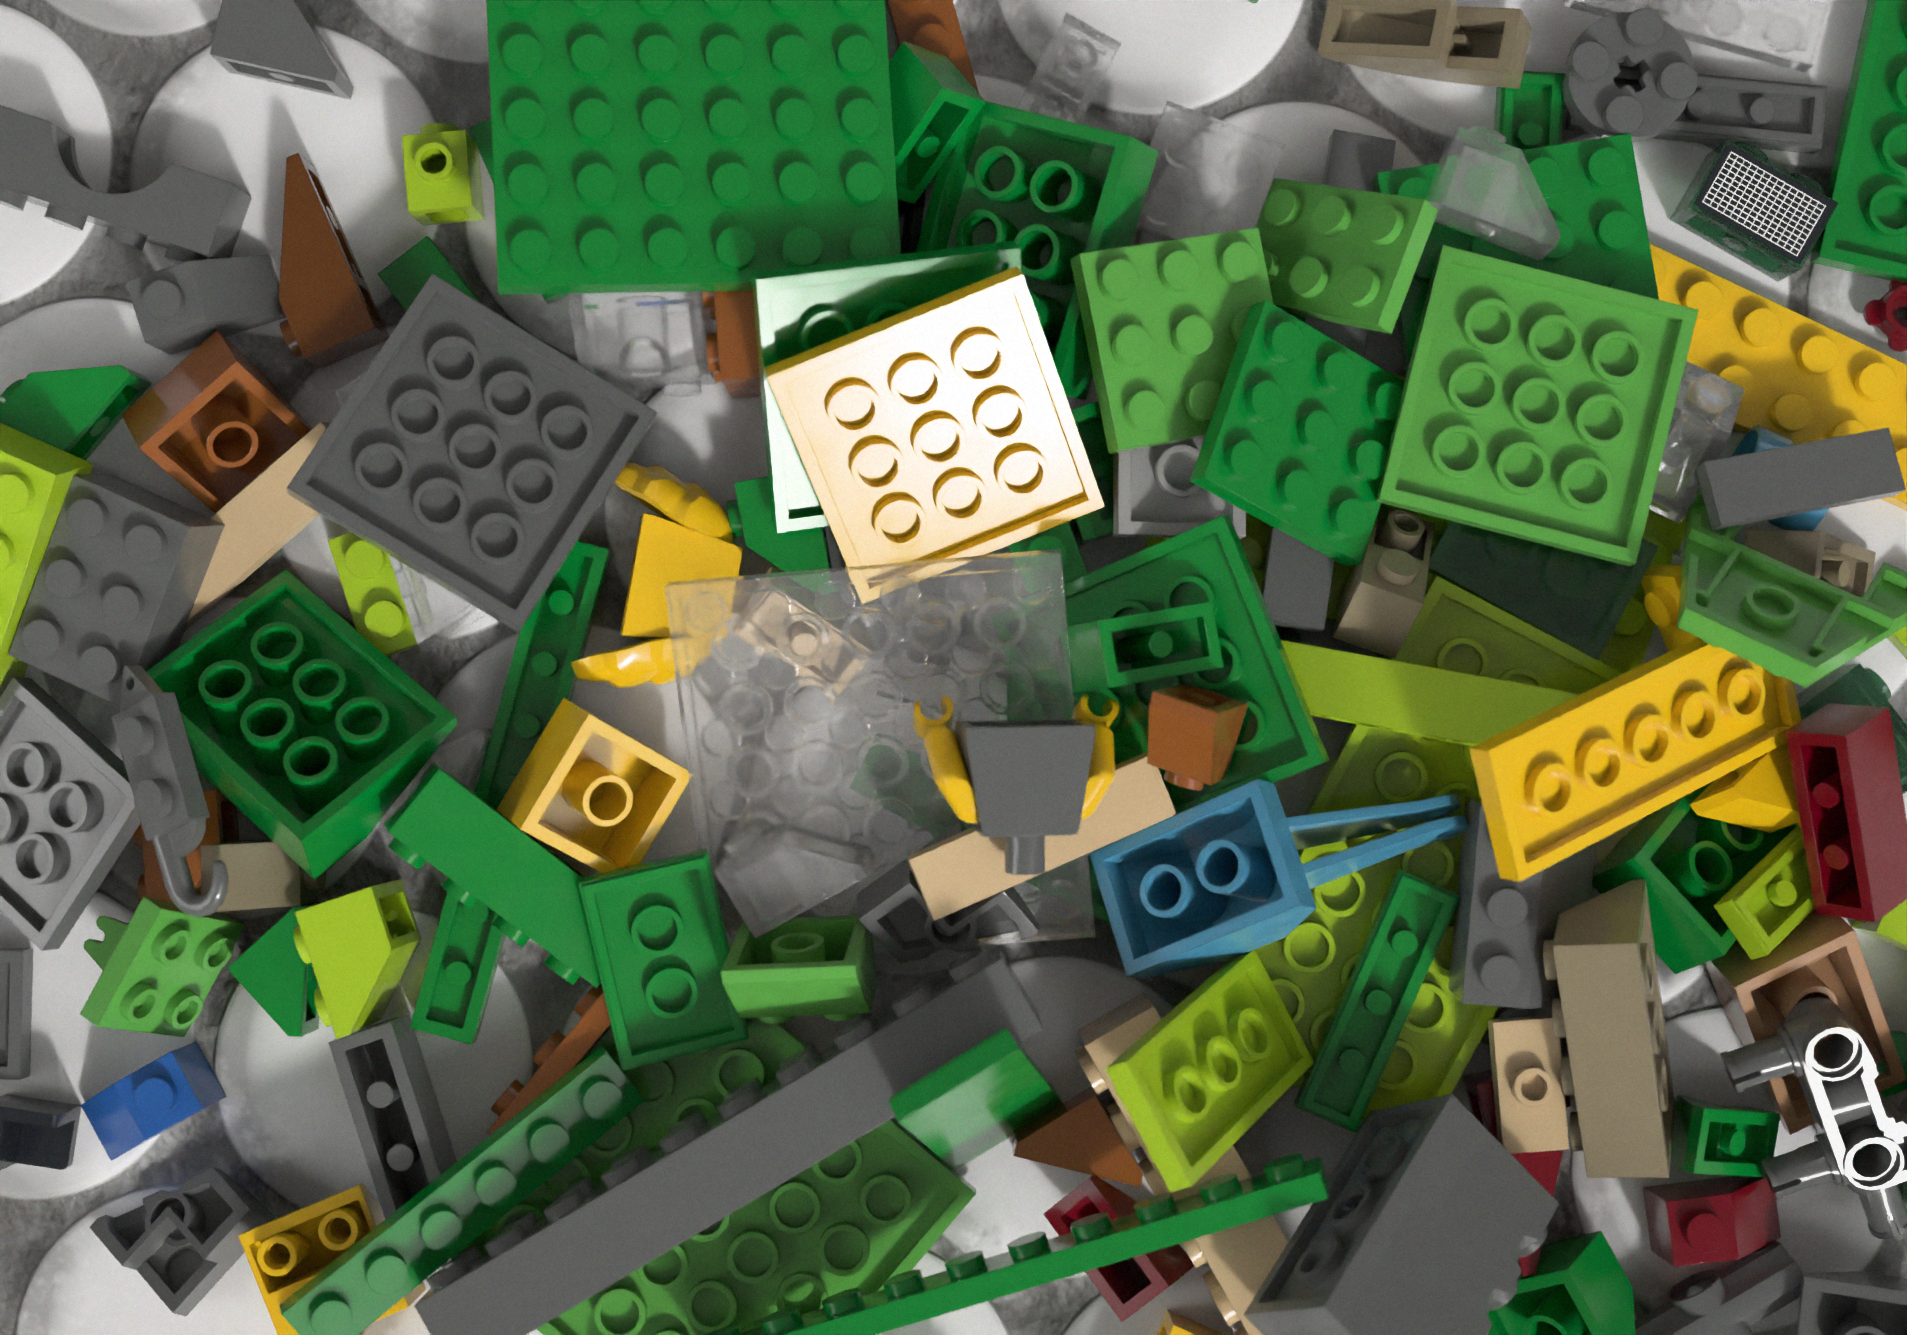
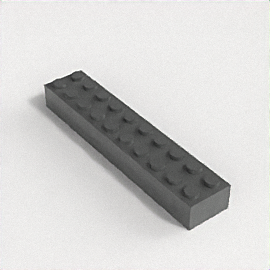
[414,945,1043,1335]

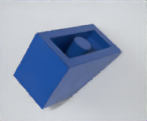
[81,1041,227,1161]

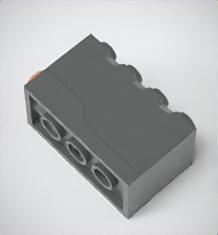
[1243,1094,1559,1335]

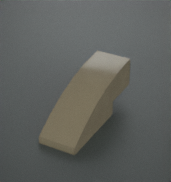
[1317,0,1532,89]

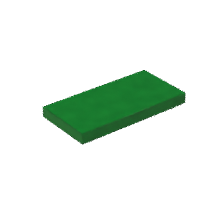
[887,1028,1064,1170]

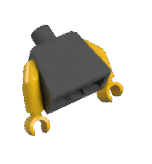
[913,693,1119,875]

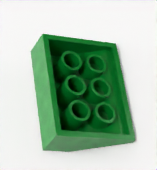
[916,101,1159,400]
[146,569,458,880]

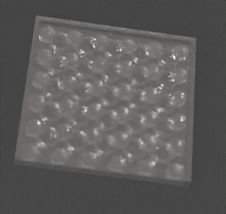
[664,549,1096,952]

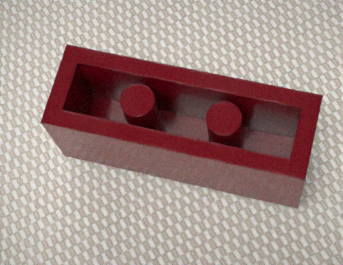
[1785,703,1907,922]

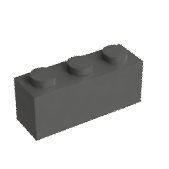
[328,1013,457,1219]

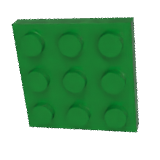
[1190,300,1405,567]

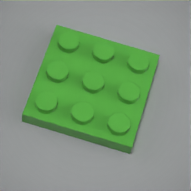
[1070,227,1273,454]

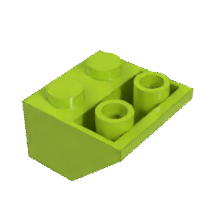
[293,879,422,1039]

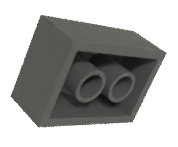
[8,475,225,706]

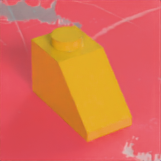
[1690,719,1802,833]

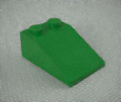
[1592,781,1798,974]

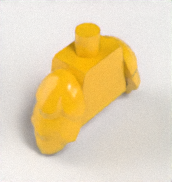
[571,462,761,689]

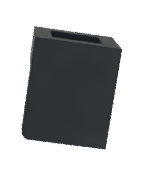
[0,1094,81,1170]

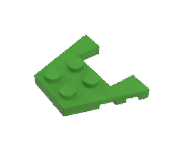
[1677,480,1907,687]

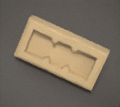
[1488,1015,1569,1154]

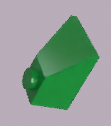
[1487,1231,1635,1335]

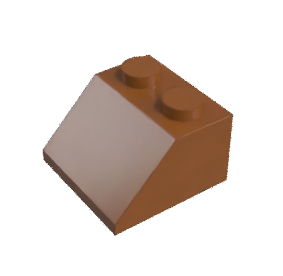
[122,330,313,514]

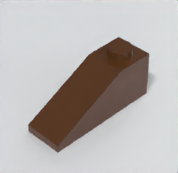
[279,153,389,369]

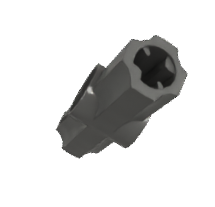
[1635,1240,1803,1335]

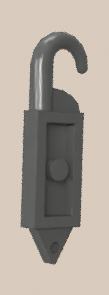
[111,665,229,918]

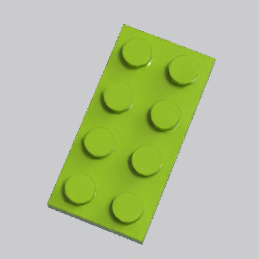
[1105,950,1315,1192]

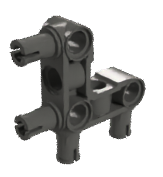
[1720,997,1907,1239]

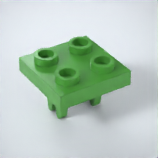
[80,896,245,1037]

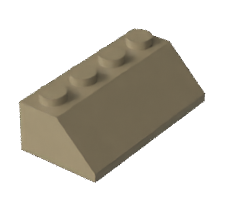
[1543,879,1676,1178]

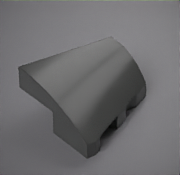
[858,821,1040,963]
[89,1167,276,1316]

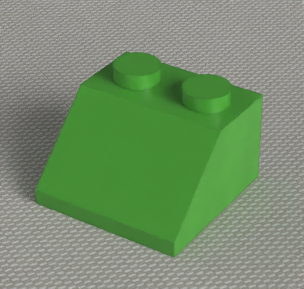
[721,915,877,1024]

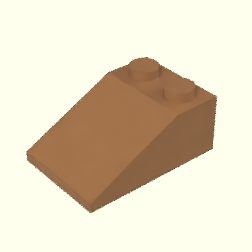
[1705,909,1907,1135]

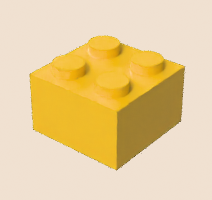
[497,698,693,873]

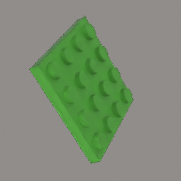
[1376,245,1699,566]

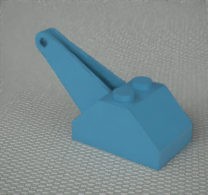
[1089,779,1469,979]

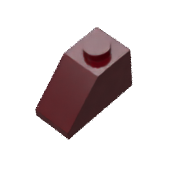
[1044,1175,1194,1322]
[1643,1176,1781,1267]

